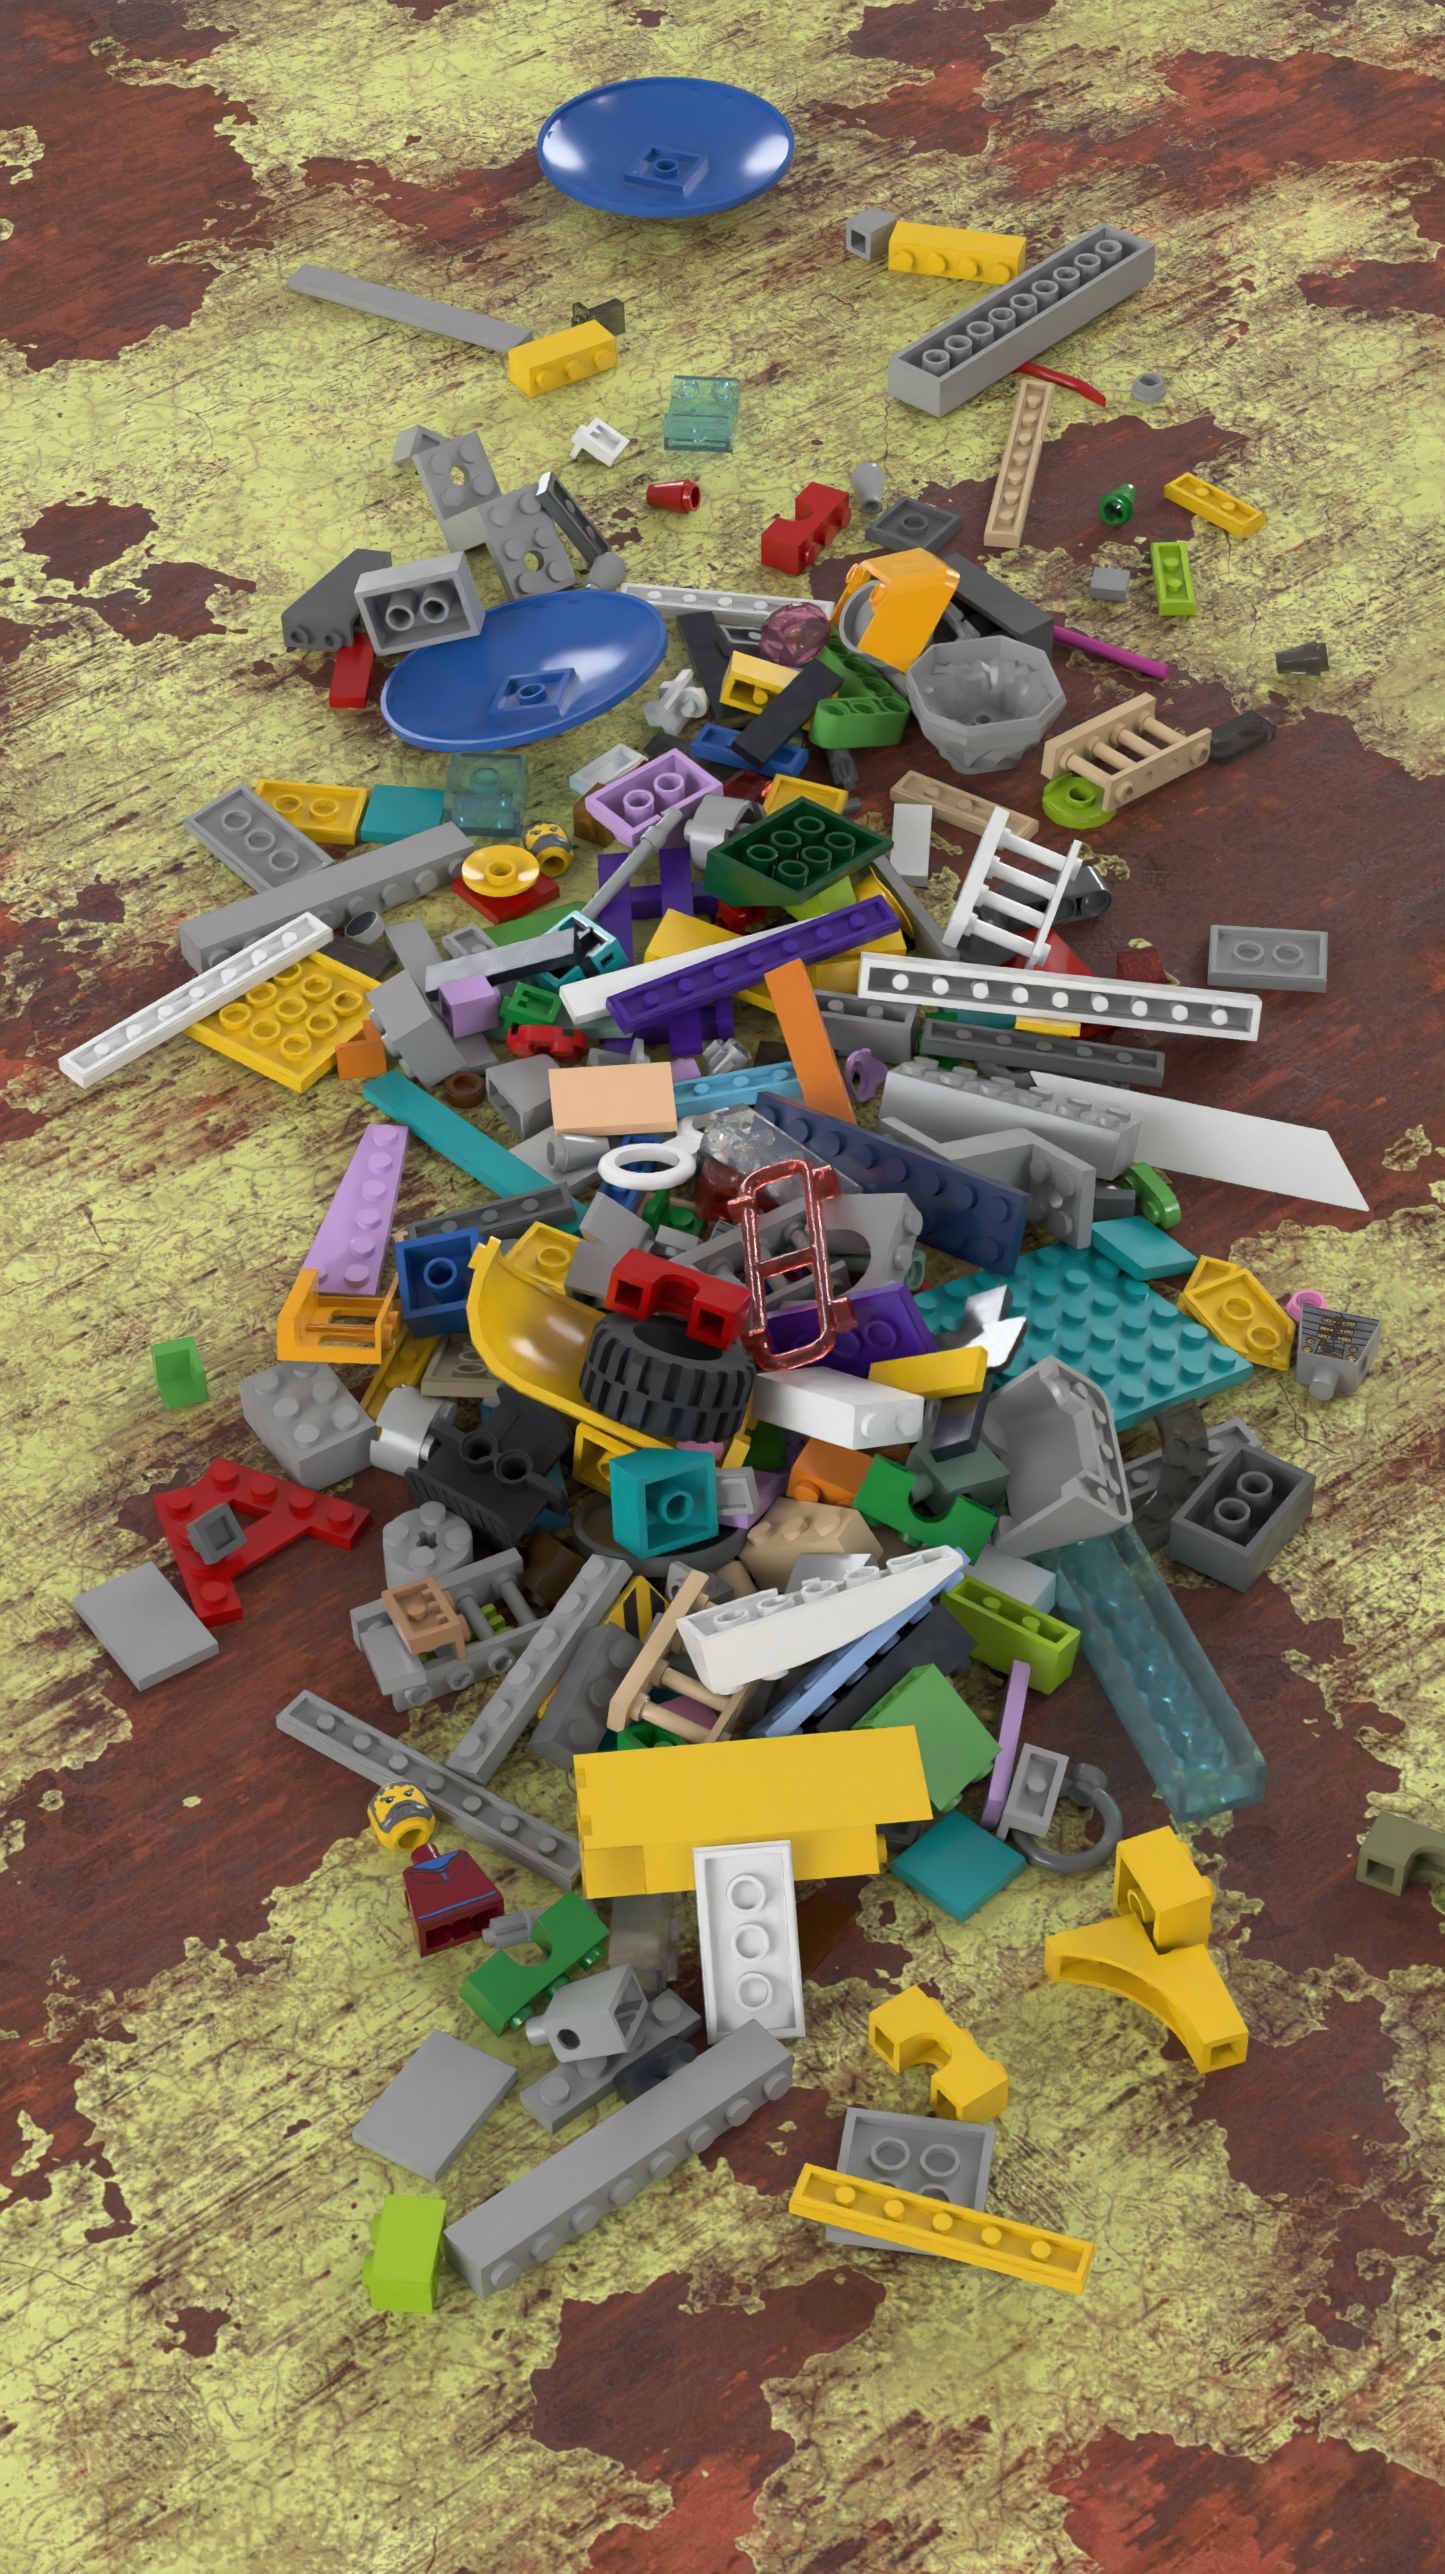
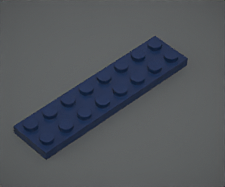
[742,1091,1032,1277]

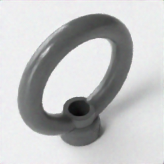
[1010,1763,1124,1874]

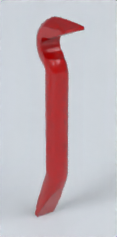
[1010,361,1106,407]

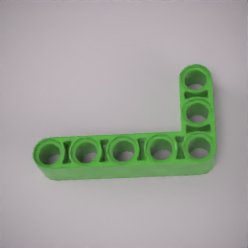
[796,620,911,749]

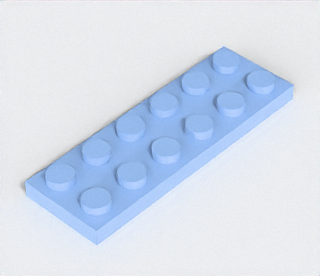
[740,1547,971,1740]

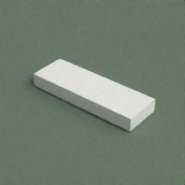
[890,803,932,887]

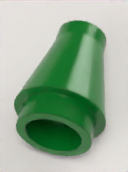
[1099,483,1137,525]

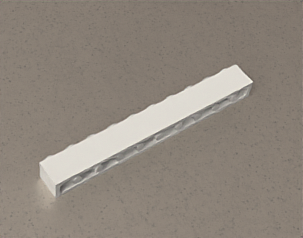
[857,951,1262,1041]

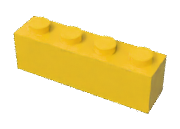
[888,221,1026,285]

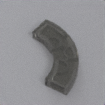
[1120,1398,1209,1563]

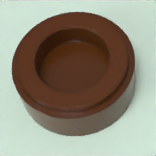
[445,1071,486,1109]

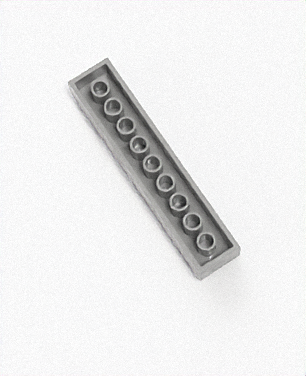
[888,223,1155,418]

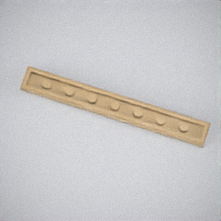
[984,380,1055,549]

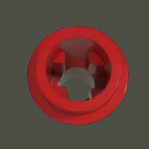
[646,479,701,515]

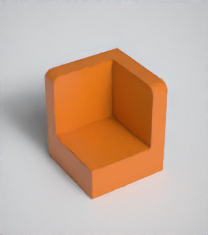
[335,1019,387,1081]

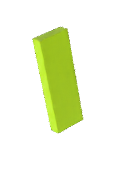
[1150,542,1196,616]

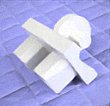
[643,669,710,737]

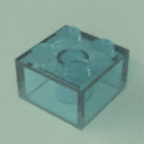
[443,752,529,838]

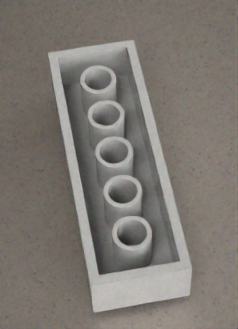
[878,1056,1142,1181]

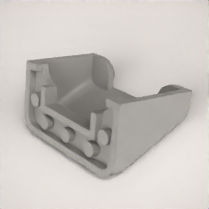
[979,1354,1133,1559]

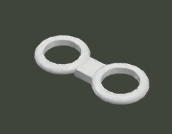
[597,1107,754,1191]

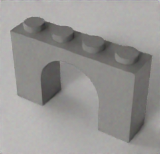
[779,1193,923,1310]

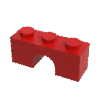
[761,481,852,576]
[604,1247,753,1351]

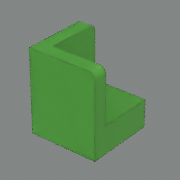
[151,1336,208,1410]

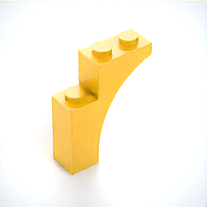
[1044,1912,1249,2075]

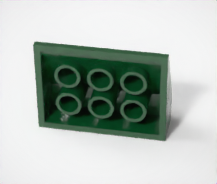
[703,796,894,907]

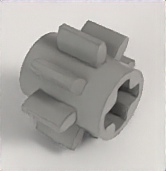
[702,1038,752,1076]

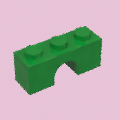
[851,1453,998,1567]
[459,1890,611,2038]

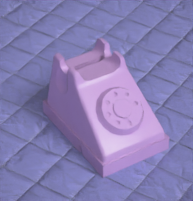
[585,748,724,853]

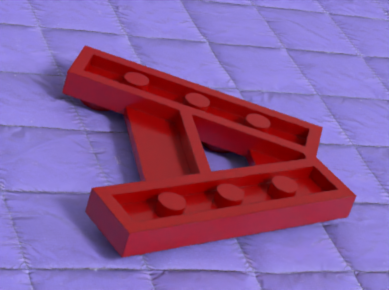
[153,1457,372,1629]

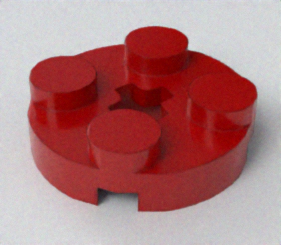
[506,1025,587,1064]

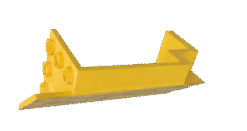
[573,1725,933,1899]

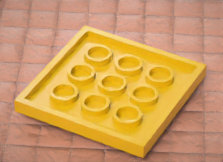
[181,951,382,1094]

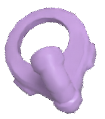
[840,1048,888,1102]

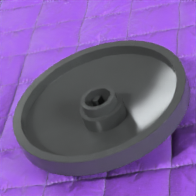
[573,1492,752,1577]

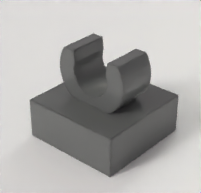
[185,1503,248,1565]

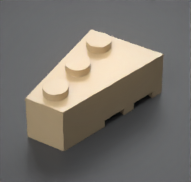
[738,1496,884,1593]

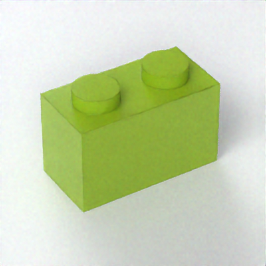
[362,2194,449,2314]

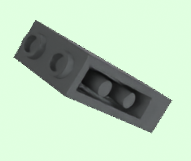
[281,548,392,652]

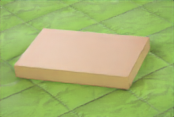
[548,1062,677,1137]

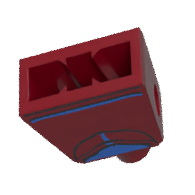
[402,1843,505,1958]

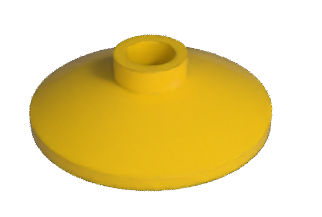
[462,845,539,897]

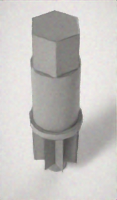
[482,1899,598,1949]

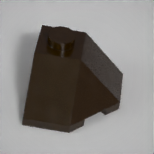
[521,1525,628,1612]

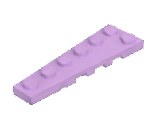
[293,1124,410,1298]

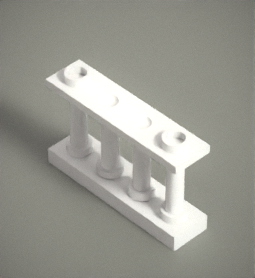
[941,806,1083,970]

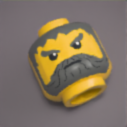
[520,822,574,878]
[367,1781,436,1852]

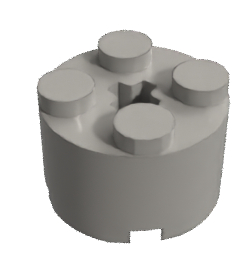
[684,794,767,872]
[370,1384,461,1477]
[383,1501,474,1589]

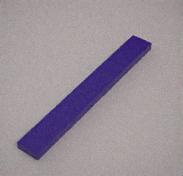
[605,894,901,1035]

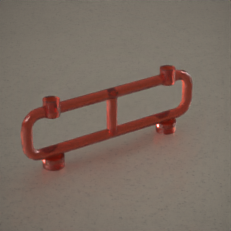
[727,1158,858,1372]

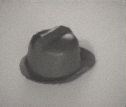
[956,905,1017,966]

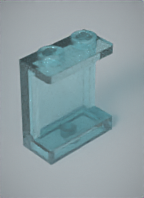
[663,375,740,453]

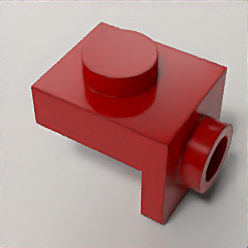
[716,900,765,937]

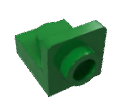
[499,982,563,1035]
[642,1189,709,1239]

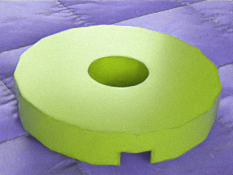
[1042,773,1117,829]

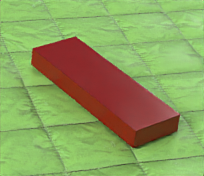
[329,632,376,708]

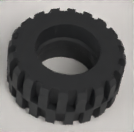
[579,1313,757,1444]

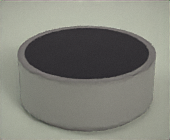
[345,910,385,947]

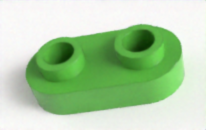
[1121,1162,1181,1231]

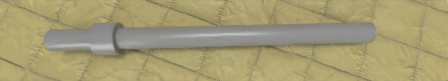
[580,807,683,921]

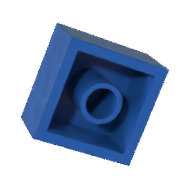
[394,1227,487,1340]

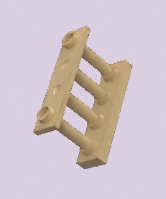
[1041,692,1212,813]
[606,1569,762,1744]

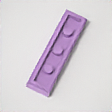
[979,1660,1031,1831]

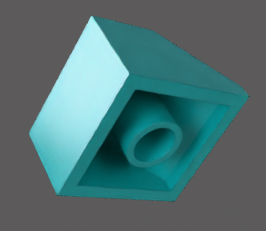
[609,1447,718,1560]

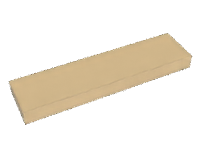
[890,770,1039,841]

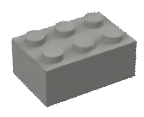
[354,551,485,657]
[238,1361,379,1491]

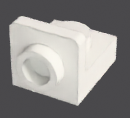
[569,417,630,467]

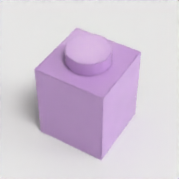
[438,973,502,1039]

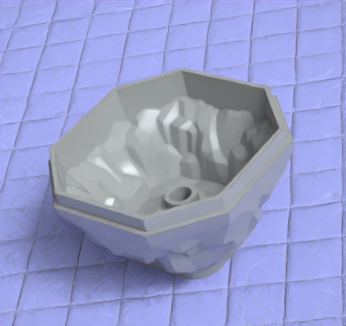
[903,635,1067,774]

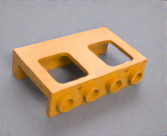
[277,1269,404,1364]

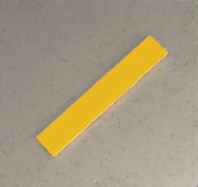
[789,2163,1097,2295]

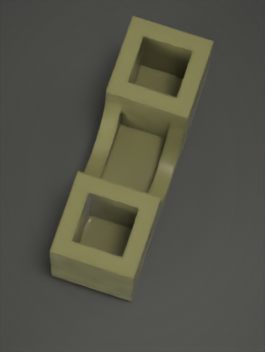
[1356,1810,1445,1896]

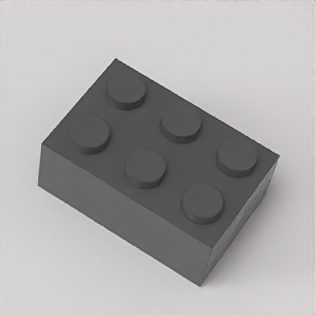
[1168,1440,1316,1593]

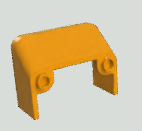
[828,548,960,673]

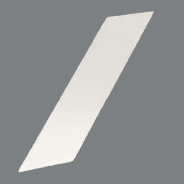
[1030,1071,1369,1211]

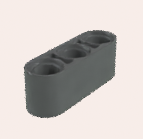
[996,866,1113,931]

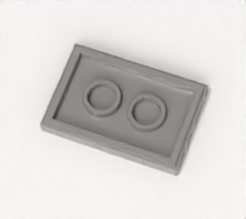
[1207,925,1328,993]
[73,1561,219,1692]
[352,2028,518,2184]

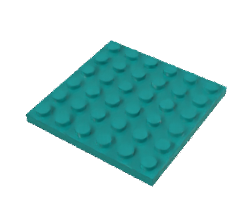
[913,1241,1253,1433]

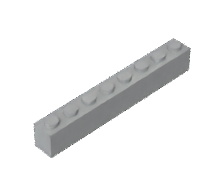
[178,821,475,975]
[443,2018,793,2300]

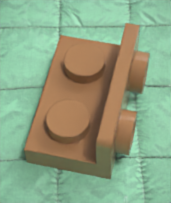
[381,1575,471,1661]

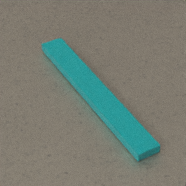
[362,1070,589,1239]

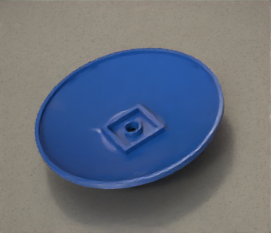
[537,77,794,218]
[380,589,668,752]

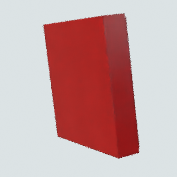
[452,871,560,925]

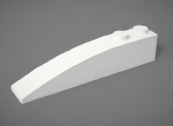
[676,1545,964,1695]

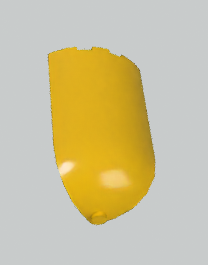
[466,1236,759,1470]

